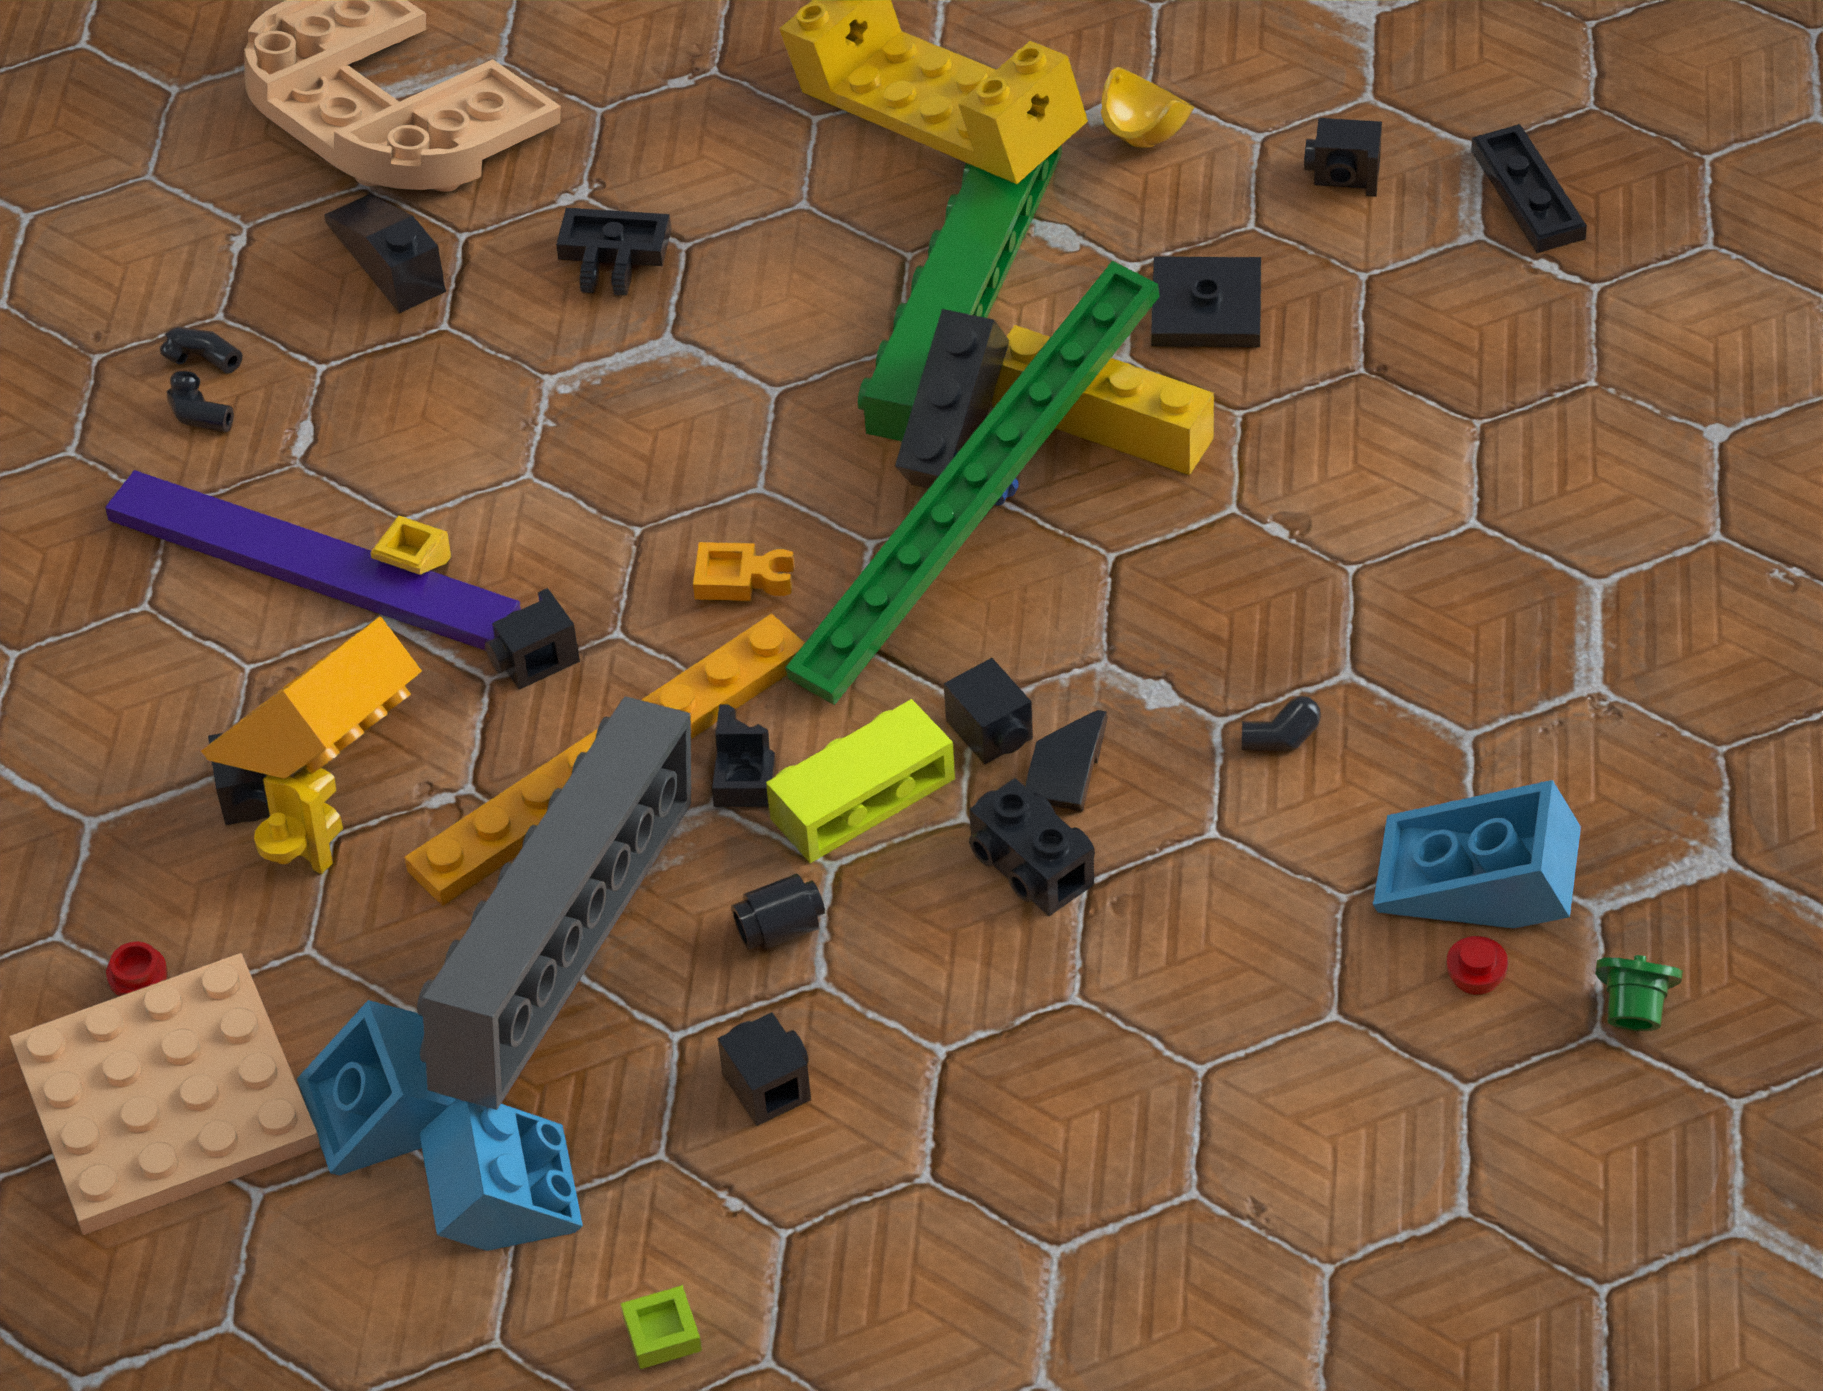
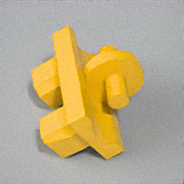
[254,765,343,875]

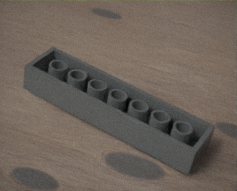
[417,696,691,1110]

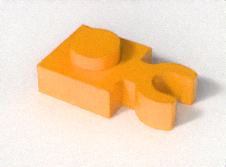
[693,542,795,601]

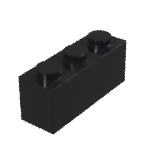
[895,309,1010,489]

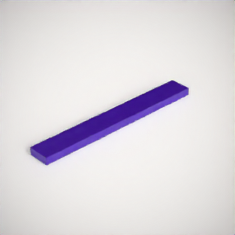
[105,470,521,651]

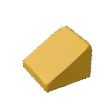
[370,515,451,575]

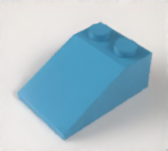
[1373,780,1581,929]

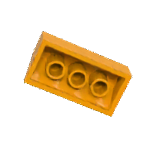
[201,616,422,779]

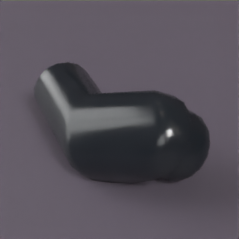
[160,326,243,374]
[167,371,234,432]
[1242,696,1321,751]

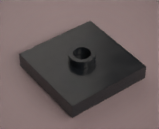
[1151,256,1261,347]

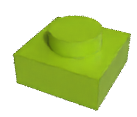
[620,1285,702,1369]

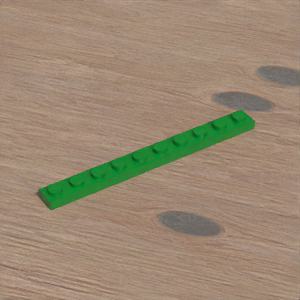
[785,261,1160,705]

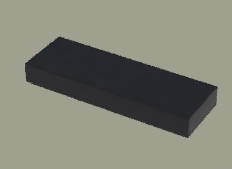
[1471,124,1587,253]

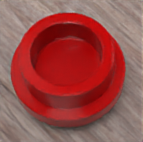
[1446,936,1508,995]
[106,941,168,996]

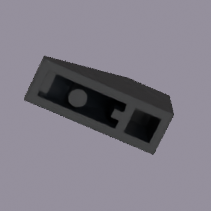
[324,194,446,314]

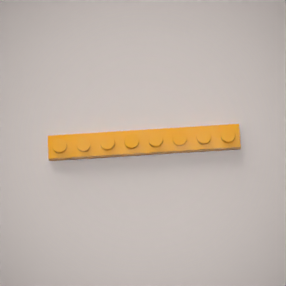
[404,613,805,906]

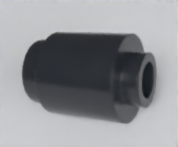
[731,873,825,950]

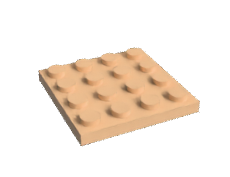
[9,953,321,1235]

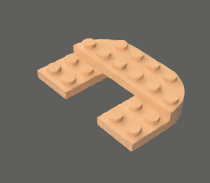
[244,0,561,192]

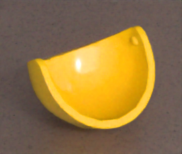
[1101,67,1195,148]

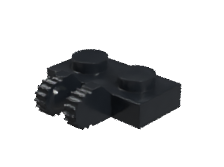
[556,208,672,295]

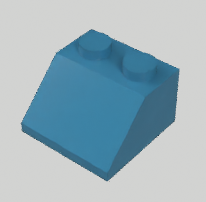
[297,1000,456,1175]

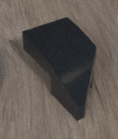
[712,704,776,807]
[1025,710,1108,811]

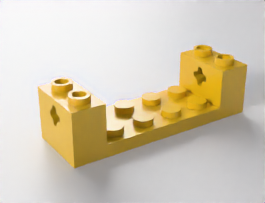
[779,0,1088,184]

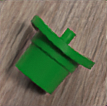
[1595,955,1683,1031]

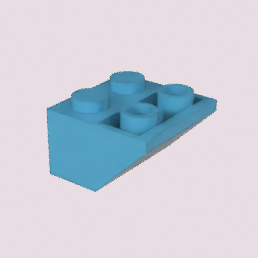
[419,1099,583,1251]

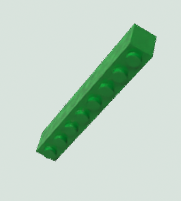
[858,145,1062,441]

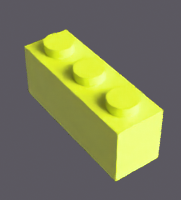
[766,699,955,863]

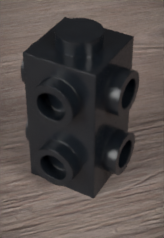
[969,778,1095,916]

